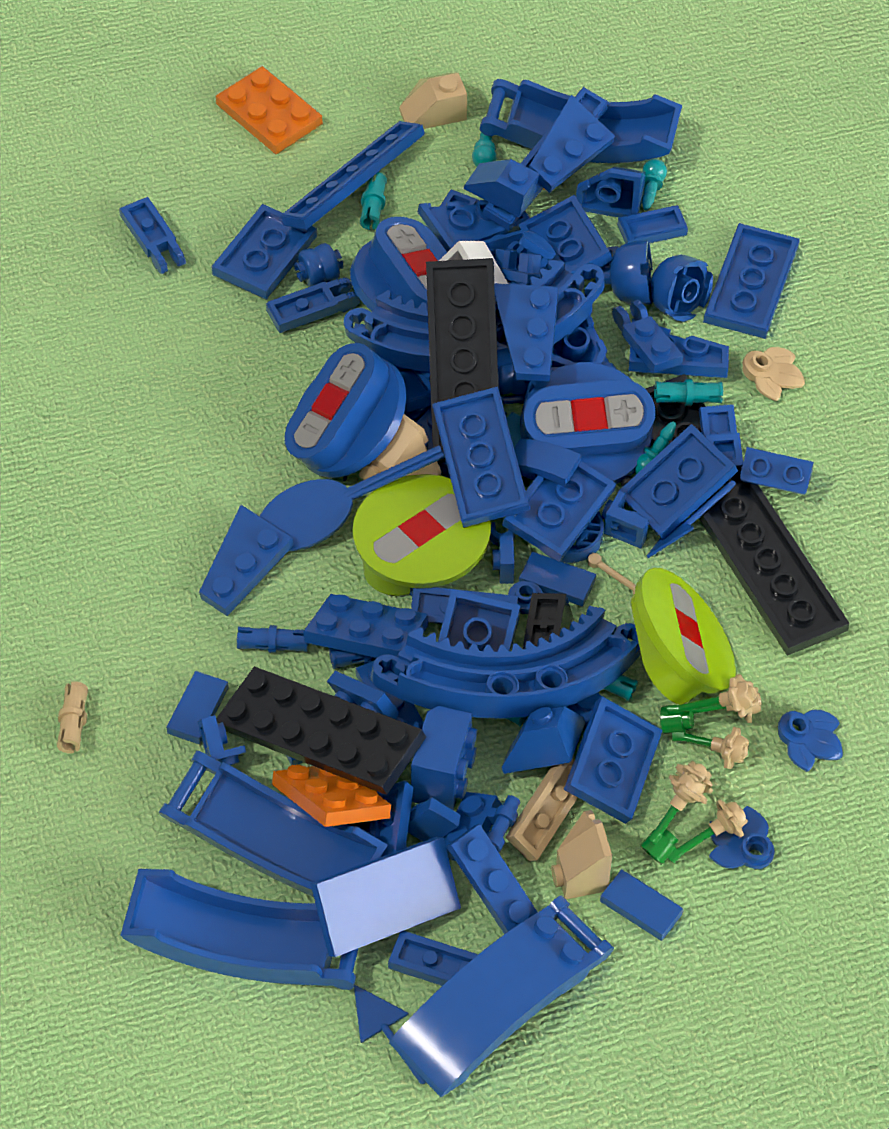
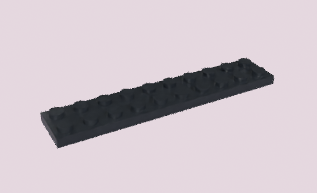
[646,374,850,656]

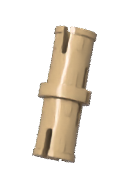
[57,681,88,753]

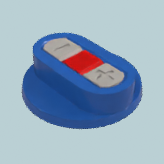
[350,217,447,311]
[285,343,406,478]
[520,362,655,484]

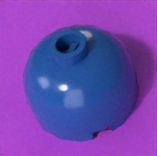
[604,241,653,305]
[649,254,713,322]

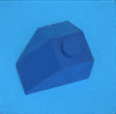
[576,167,646,218]
[551,315,607,367]
[501,706,585,774]

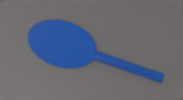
[260,445,445,552]

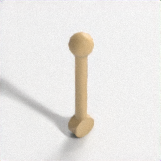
[588,553,636,595]

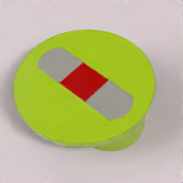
[353,474,491,596]
[631,568,736,705]

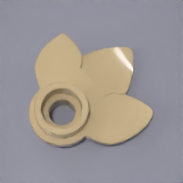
[742,347,805,401]

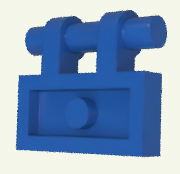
[444,792,520,861]

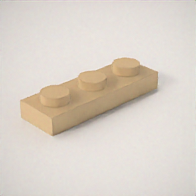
[505,759,578,861]

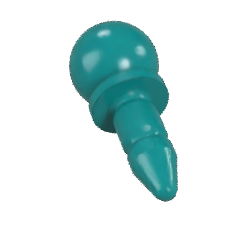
[472,132,497,167]
[642,159,667,211]
[635,422,676,474]

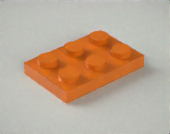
[216,66,323,154]
[272,765,391,827]

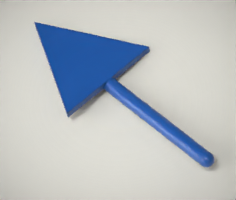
[646,480,736,558]
[354,984,426,1084]

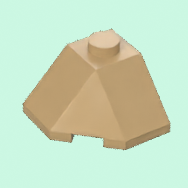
[399,73,467,129]
[359,414,442,480]
[551,810,612,900]

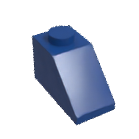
[464,159,539,218]

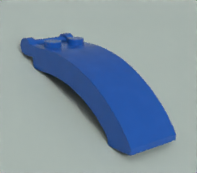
[480,79,682,163]
[159,750,387,897]
[121,869,358,990]
[389,895,614,1097]

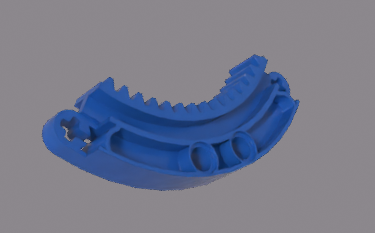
[344,259,605,372]
[371,606,641,718]

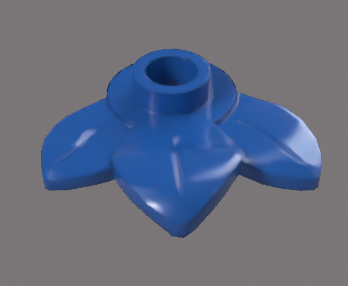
[778,709,843,772]
[709,806,775,869]

